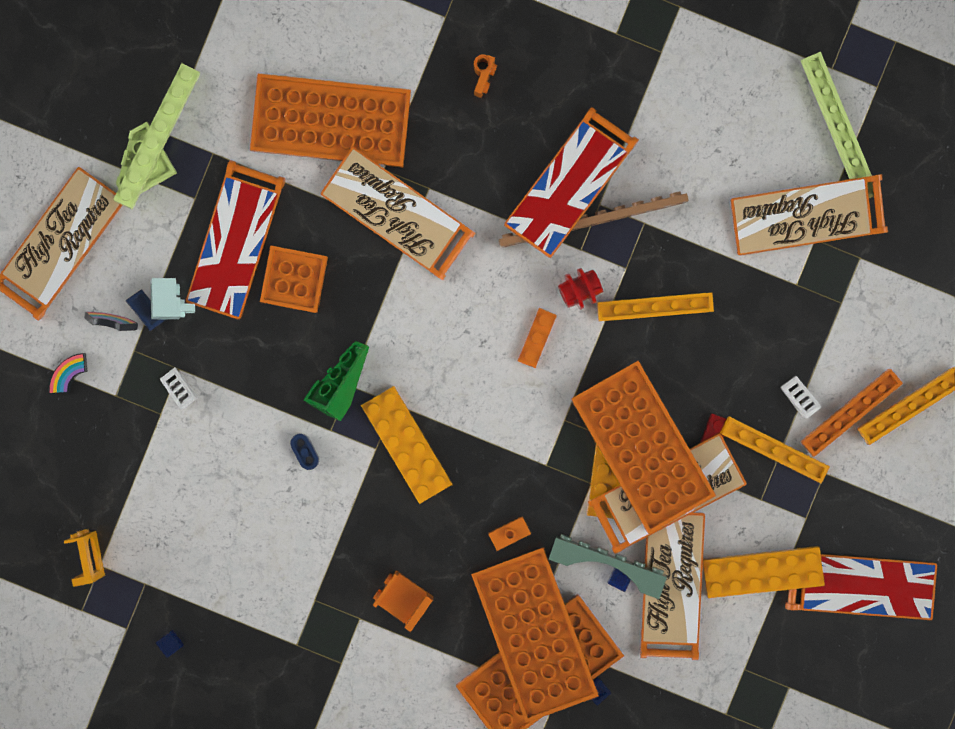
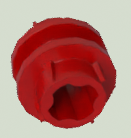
[558,268,603,310]

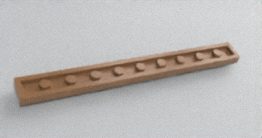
[499,191,689,248]

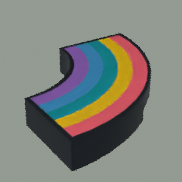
[84,312,138,331]
[49,353,88,394]

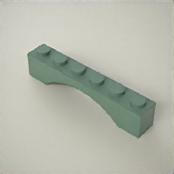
[549,534,667,599]

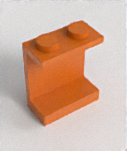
[373,570,434,632]

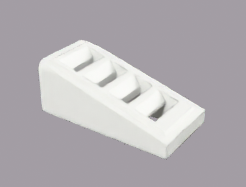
[160,367,199,410]
[780,376,822,418]

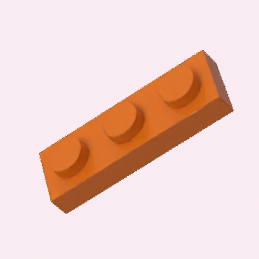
[518,308,557,368]

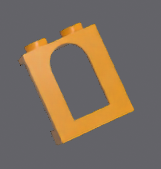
[64,529,105,587]

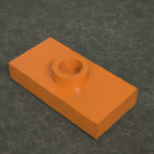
[488,516,531,551]

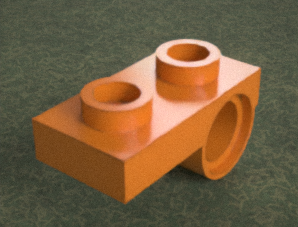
[474,55,497,98]

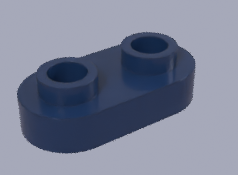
[290,433,319,470]

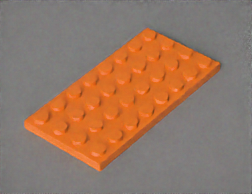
[250,73,411,168]
[571,361,716,534]
[471,548,599,723]
[456,594,624,729]

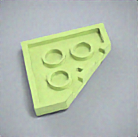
[116,122,177,193]

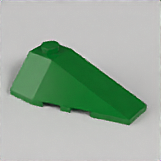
[304,341,369,421]

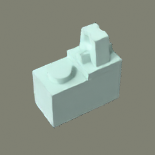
[150,278,195,319]

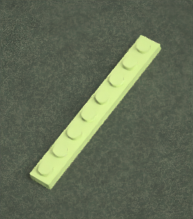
[801,52,874,198]
[113,63,200,210]

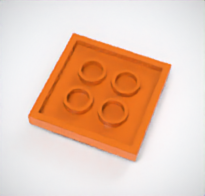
[260,246,328,313]

